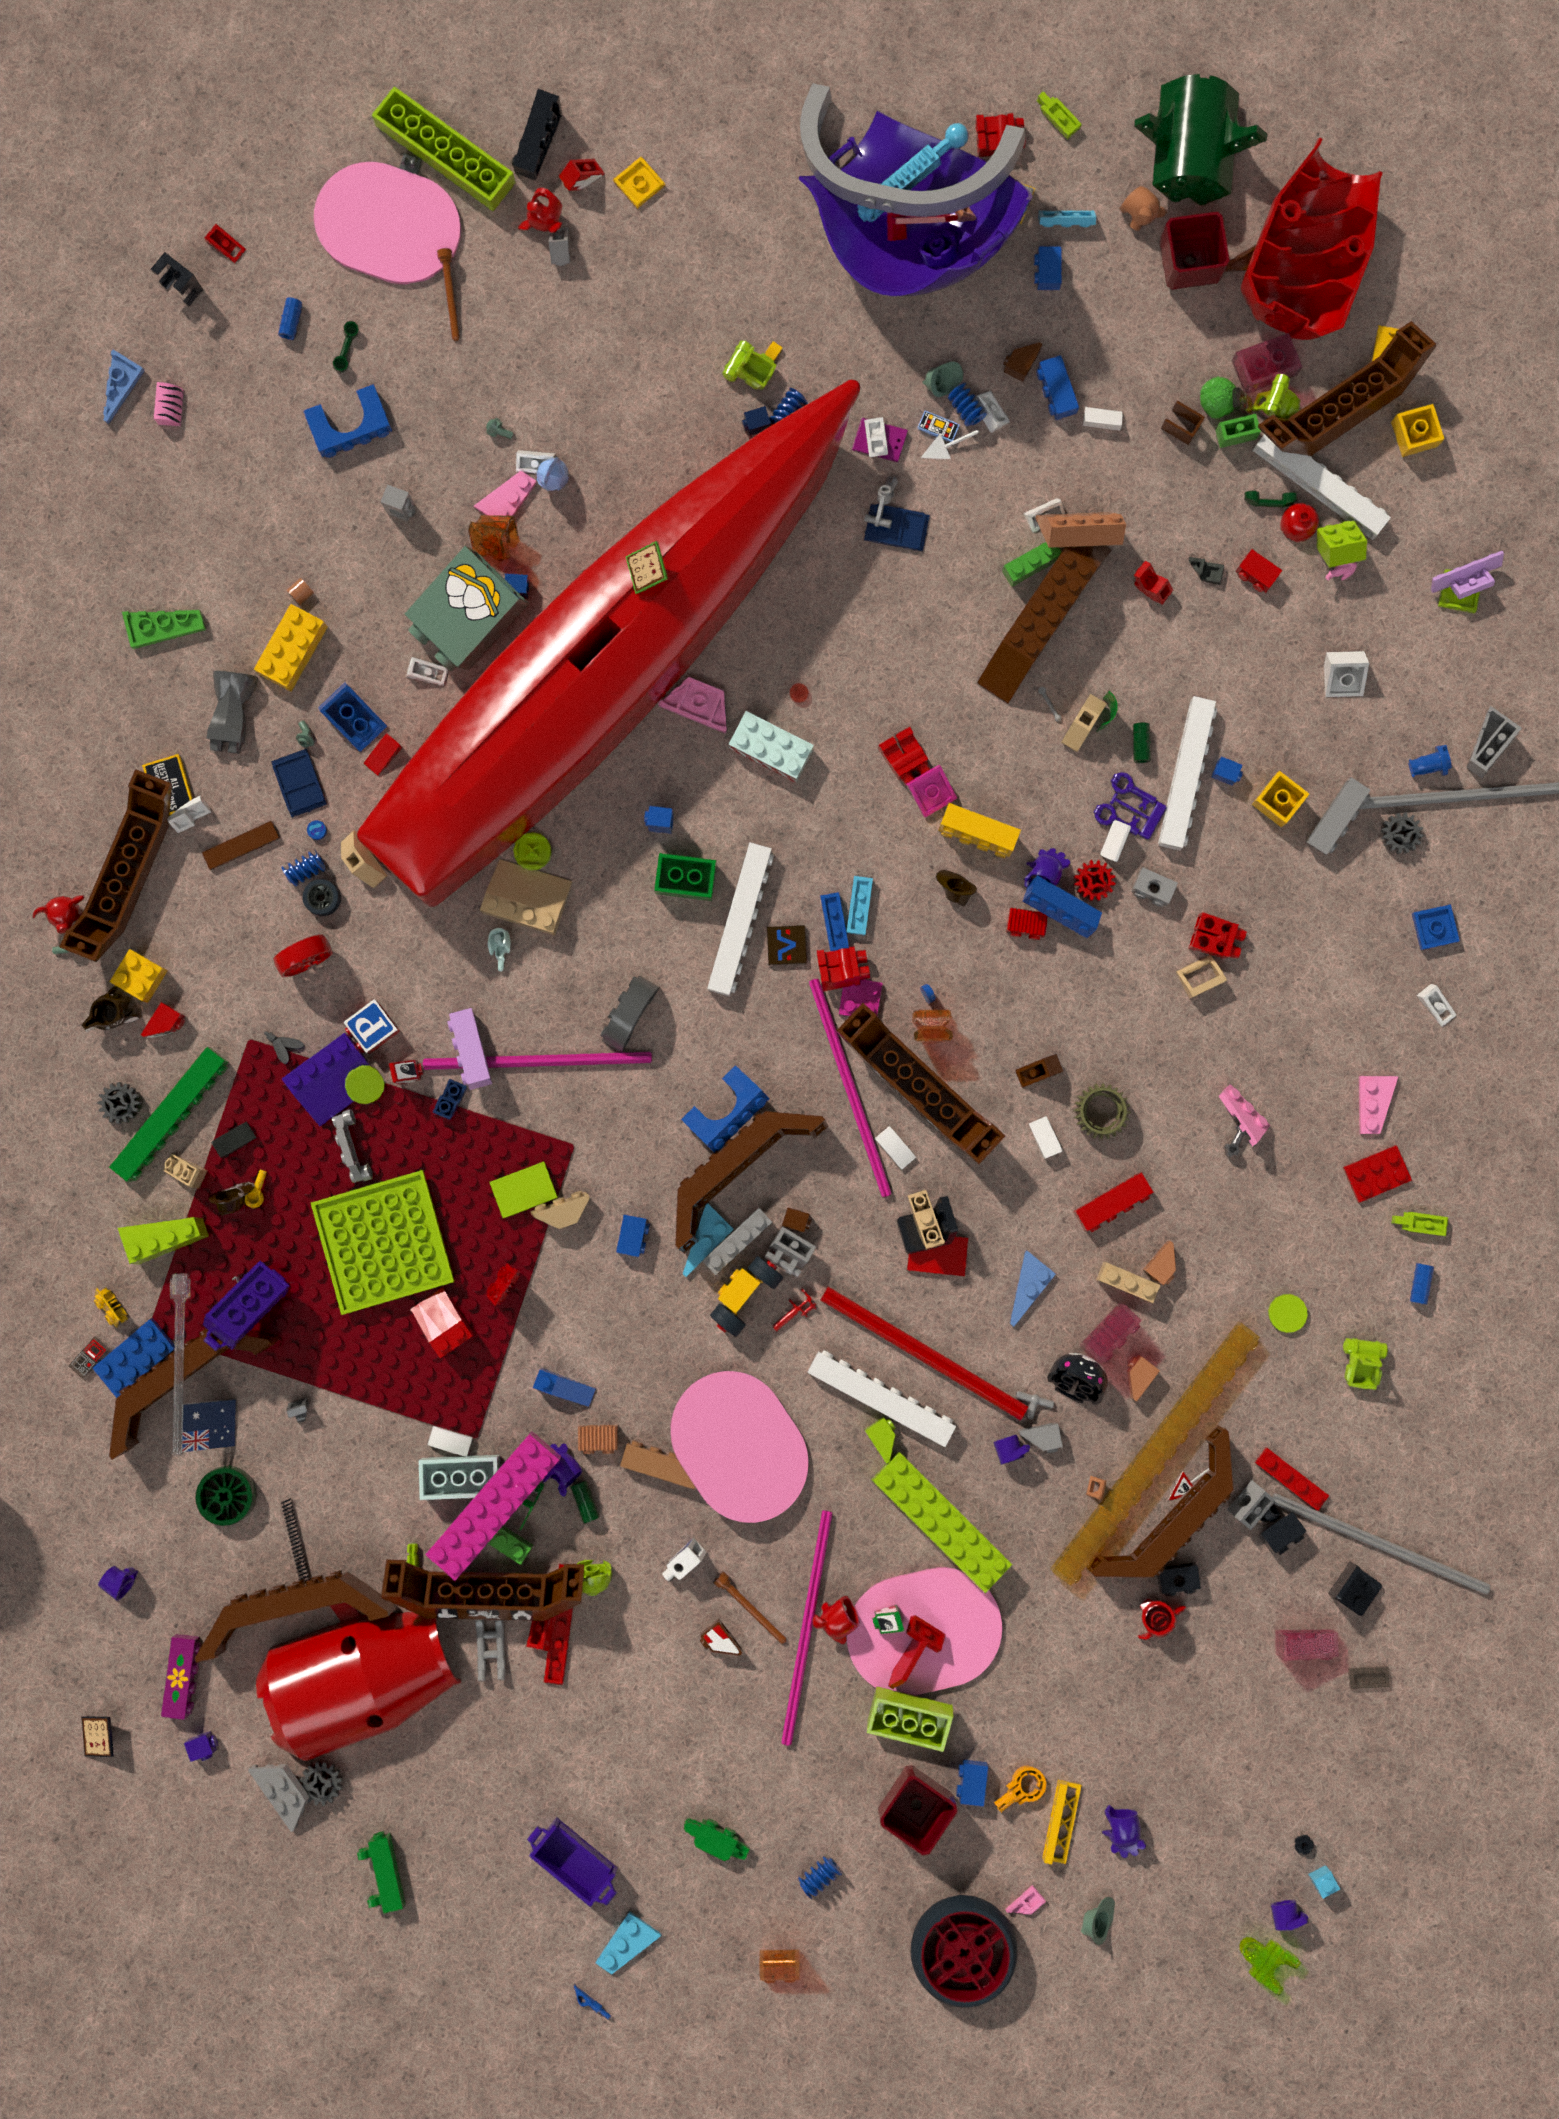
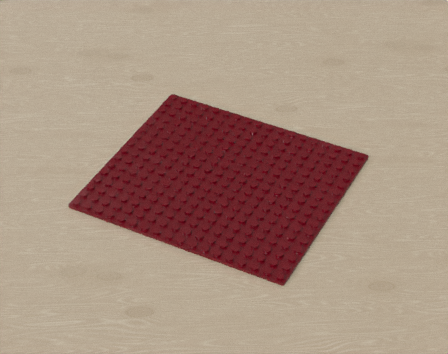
[152,1039,574,1439]

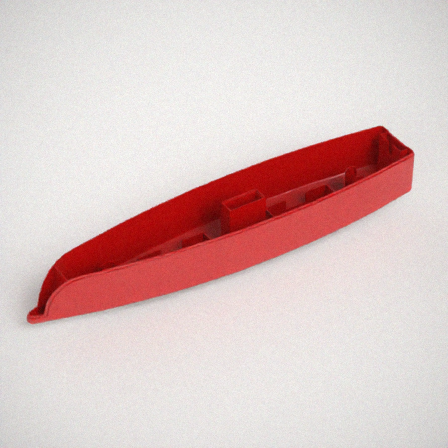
[357,379,861,907]

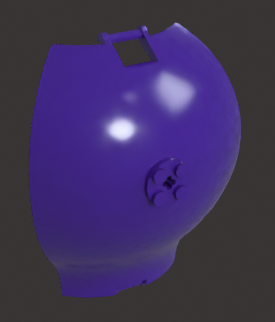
[799,111,1032,296]

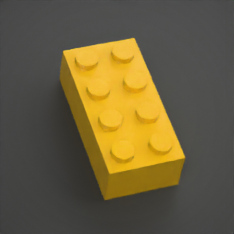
[254,604,328,692]
[938,803,1021,858]

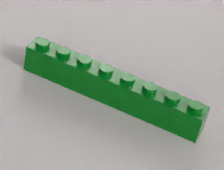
[109,1047,229,1182]

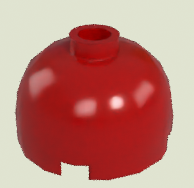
[1280,503,1319,542]

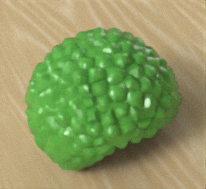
[1200,377,1239,419]

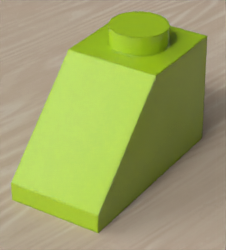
[864,1417,895,1464]

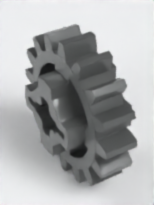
[1380,812,1424,854]
[97,1082,142,1124]
[299,1760,343,1806]

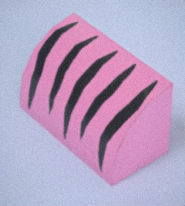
[154,382,184,426]

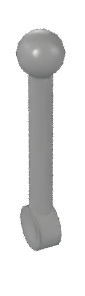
[1038,687,1062,722]

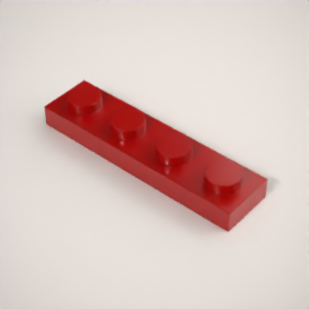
[1254,1447,1329,1511]

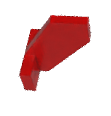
[887,213,958,241]
[888,1615,946,1689]

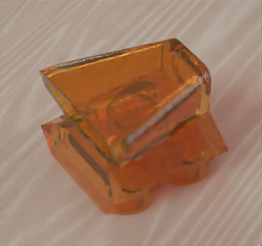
[468,515,520,561]
[912,1010,953,1044]

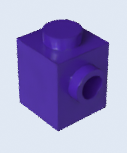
[184,1731,218,1762]

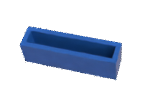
[1022,875,1102,938]

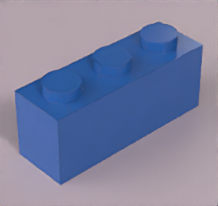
[1036,355,1079,420]

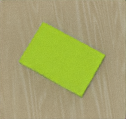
[490,1162,558,1218]

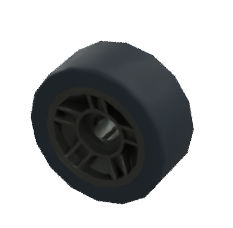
[303,879,341,916]

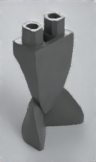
[206,671,258,754]

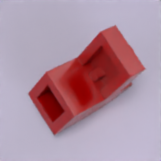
[1134,561,1174,605]

